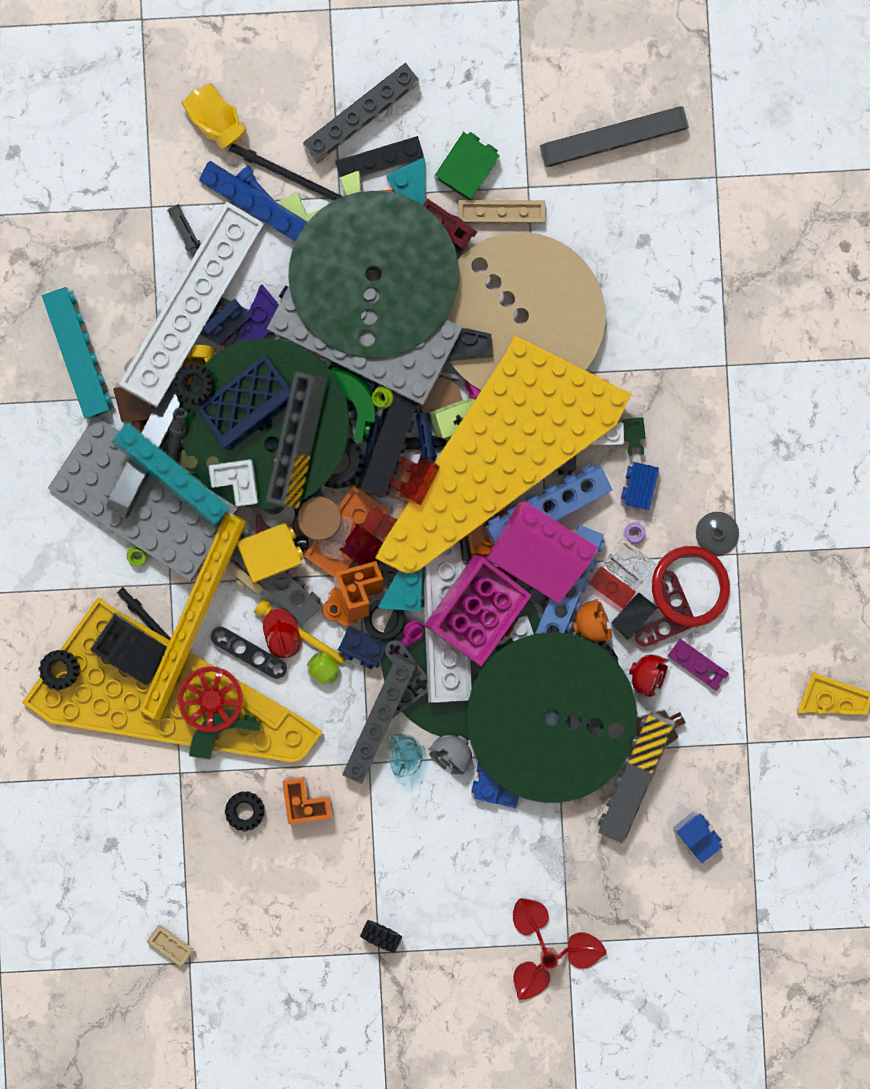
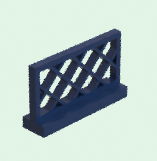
[197,355,291,451]

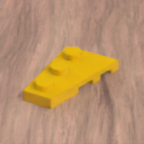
[797,671,870,715]

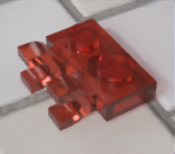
[389,457,440,506]

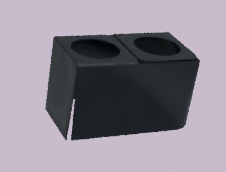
[611,593,658,641]

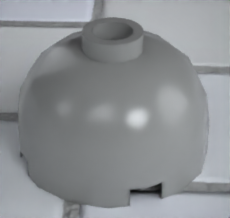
[428,735,472,777]

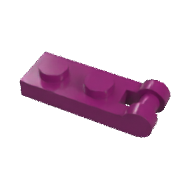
[667,638,729,691]

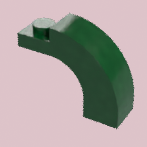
[189,709,262,759]

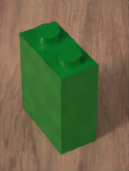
[435,131,500,200]

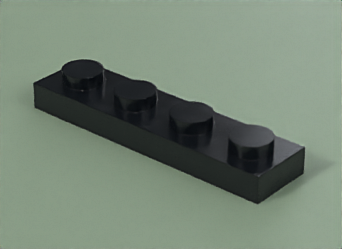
[335,136,424,183]

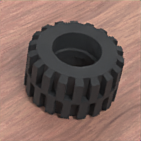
[324,436,364,489]

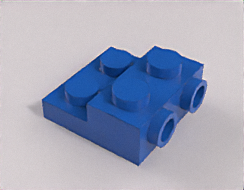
[471,761,519,808]

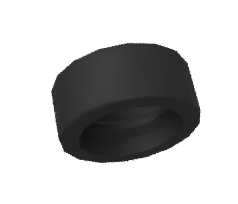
[363,599,406,640]

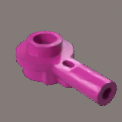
[393,620,424,654]

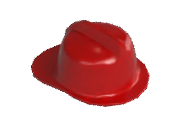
[263,609,301,658]

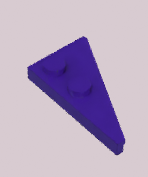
[235,284,279,344]

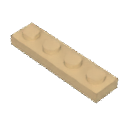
[458,200,545,223]

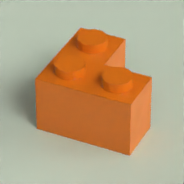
[334,561,383,622]
[282,776,332,824]

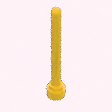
[254,598,346,664]

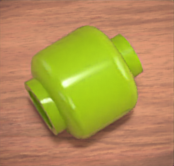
[307,653,339,685]

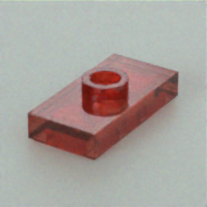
[362,507,398,538]
[589,566,636,609]

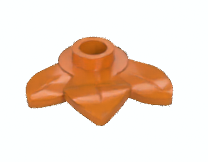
[322,587,358,626]

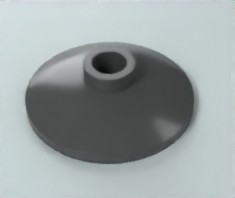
[696,512,739,555]

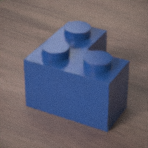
[673,812,722,863]

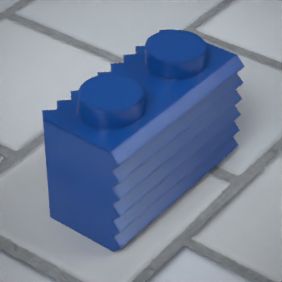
[620,462,659,511]

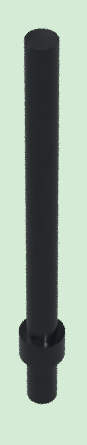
[229,144,343,201]
[117,587,171,640]

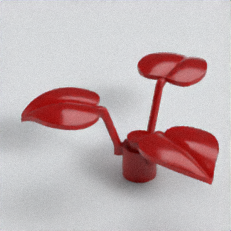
[513,898,607,1000]

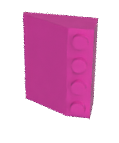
[486,502,598,604]
[424,555,532,666]

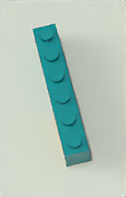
[41,287,113,420]
[111,422,229,527]

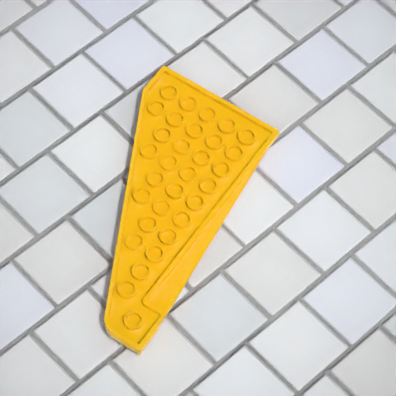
[376,335,632,573]
[22,597,323,762]

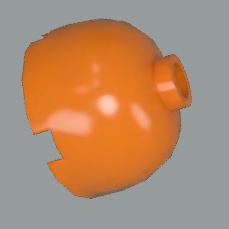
[573,599,612,643]

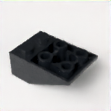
[90,613,167,686]

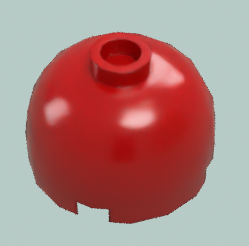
[629,654,669,699]

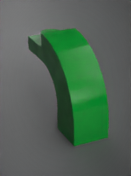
[331,367,378,442]

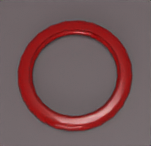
[652,546,730,627]

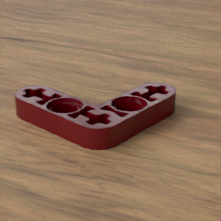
[634,570,694,647]

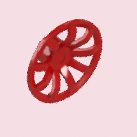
[178,666,243,732]

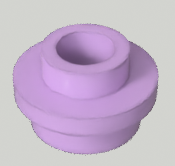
[624,523,646,544]

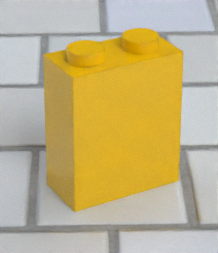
[237,523,304,584]

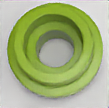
[372,386,393,408]
[127,545,149,566]

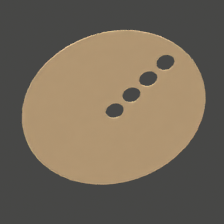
[445,232,605,390]

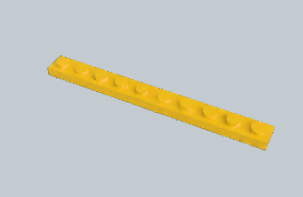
[140,512,246,720]

